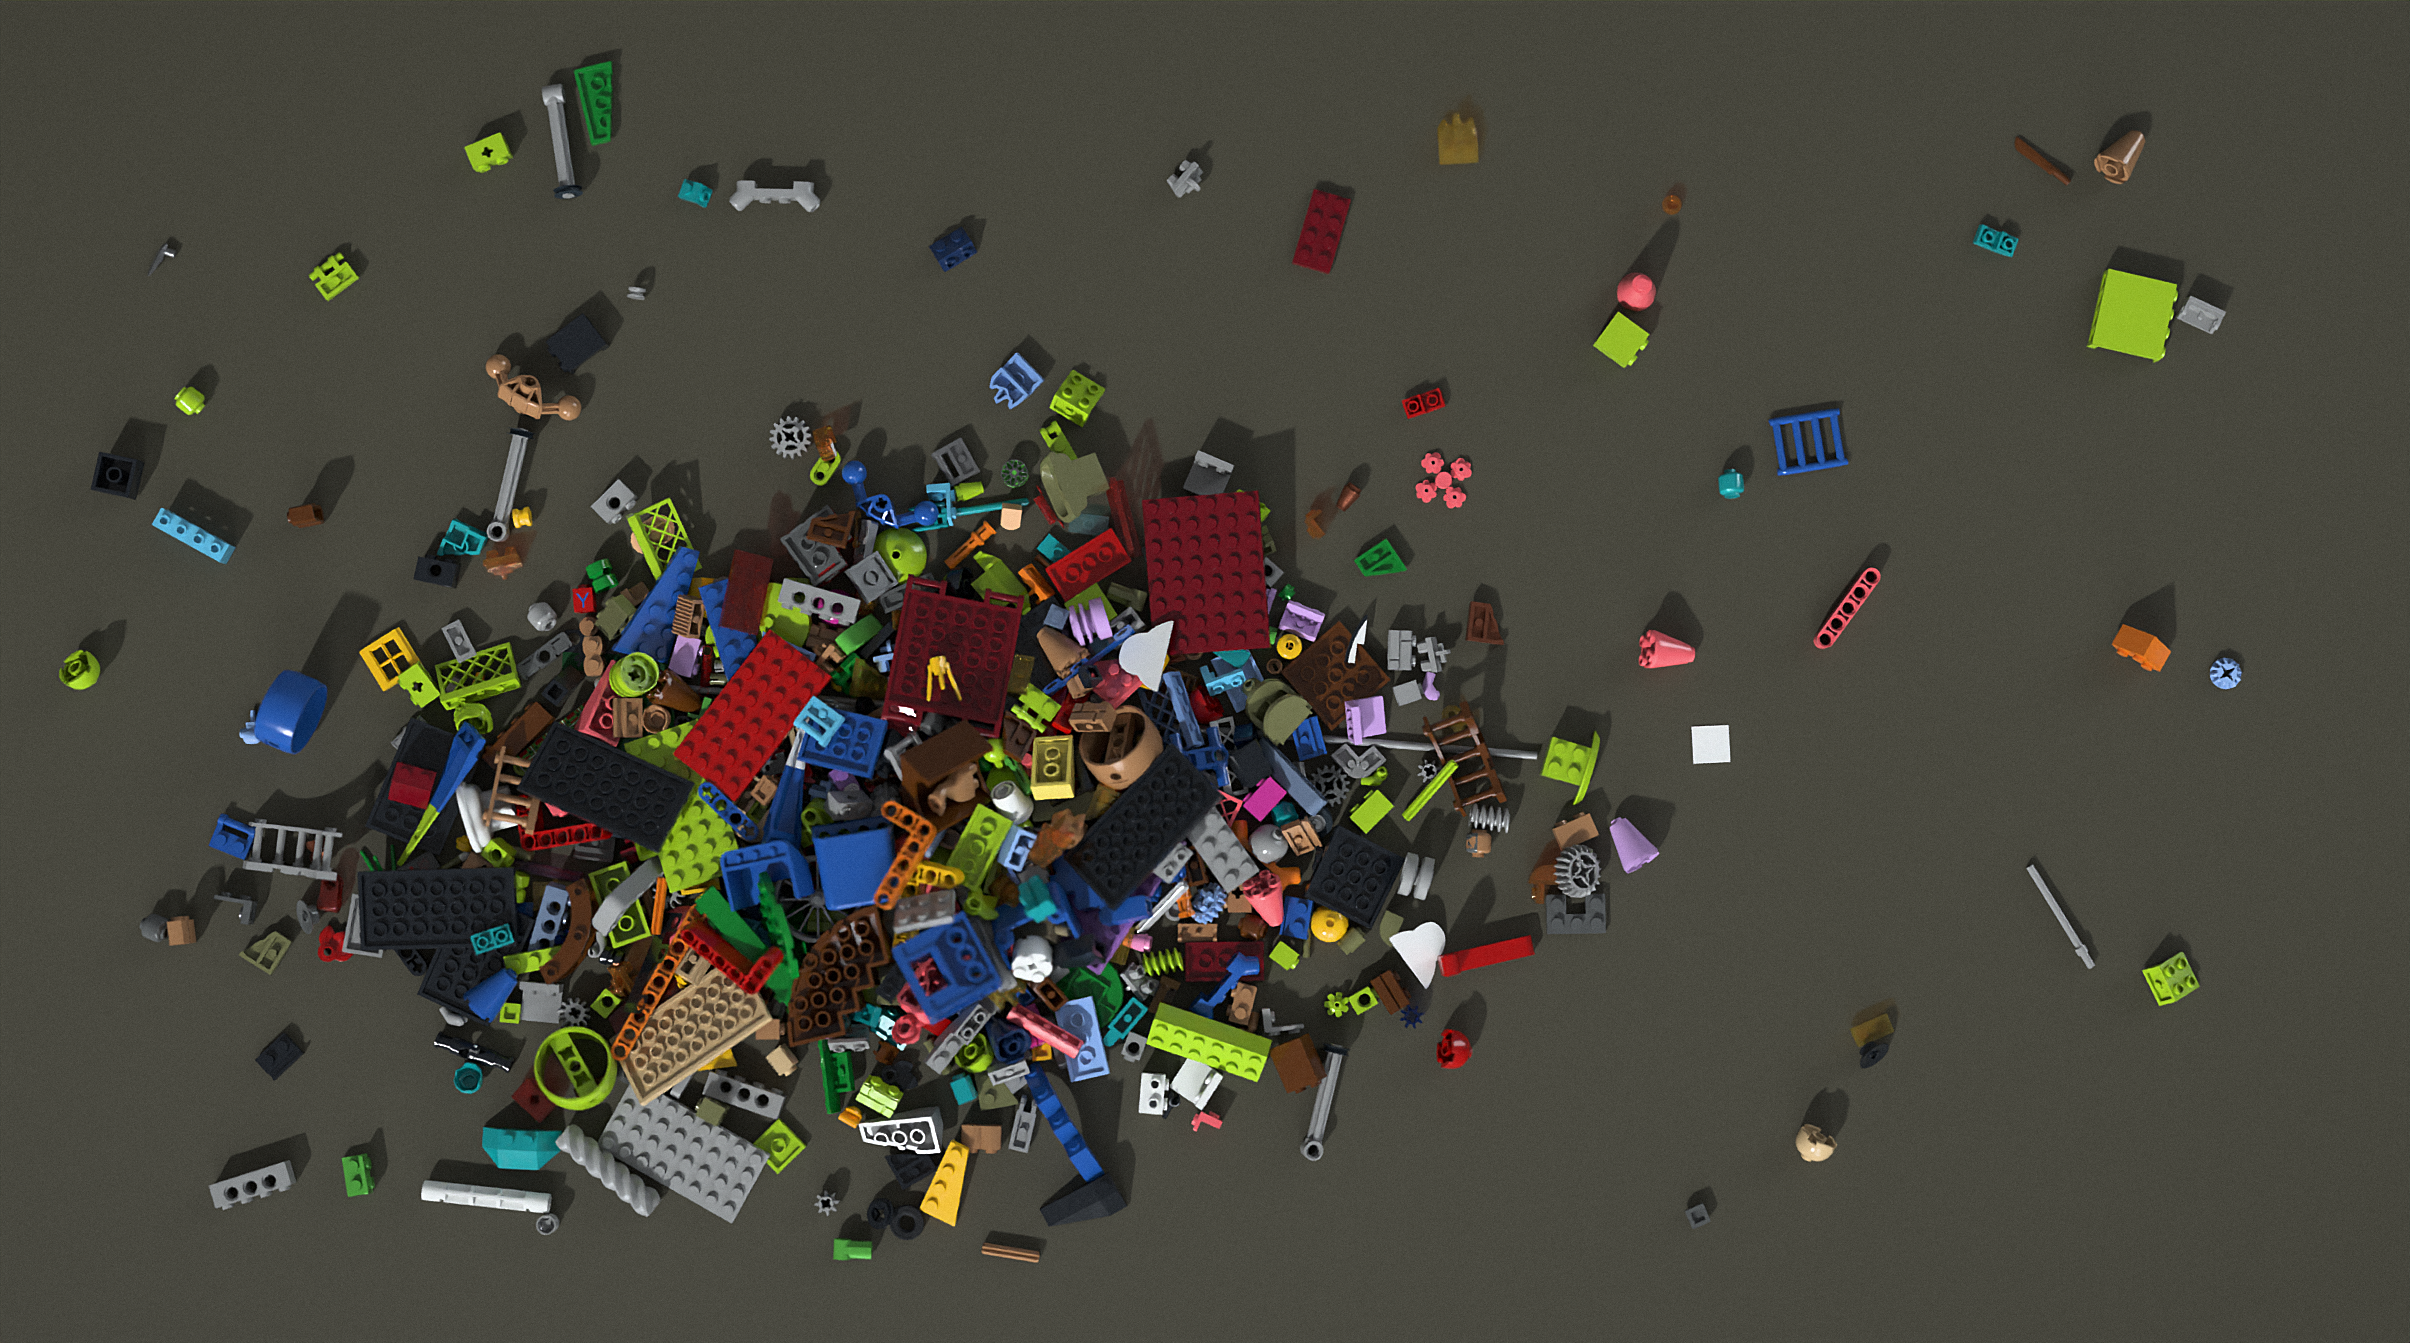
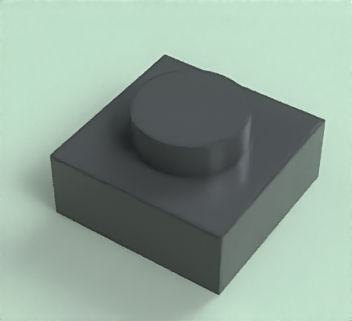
[1684,1203,1711,1229]

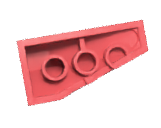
[574,660,629,747]

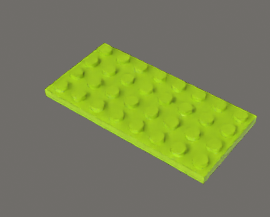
[624,719,740,893]

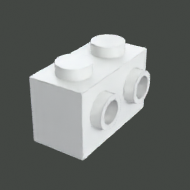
[1139,1072,1169,1115]

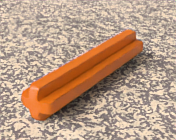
[651,876,667,935]

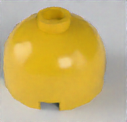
[1310,905,1349,942]

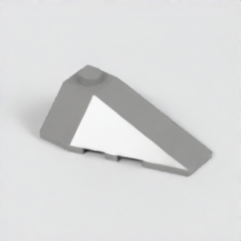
[859,1106,943,1154]

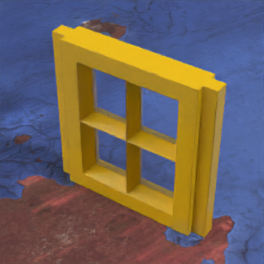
[359,627,423,691]

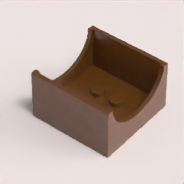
[900,720,994,833]

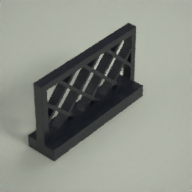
[1049,728,1097,807]

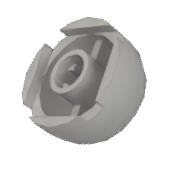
[1248,824,1288,864]

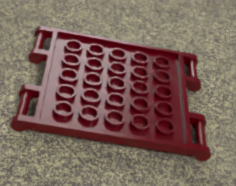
[881,574,1025,739]

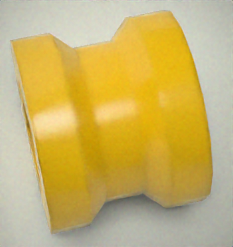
[512,507,533,528]

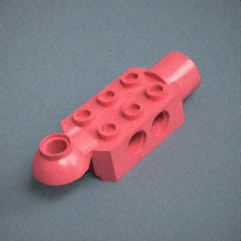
[892,938,971,1044]

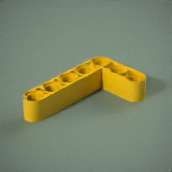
[893,860,964,948]

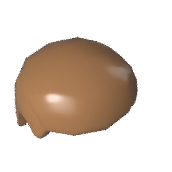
[642,704,671,734]

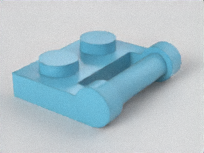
[793,696,845,747]

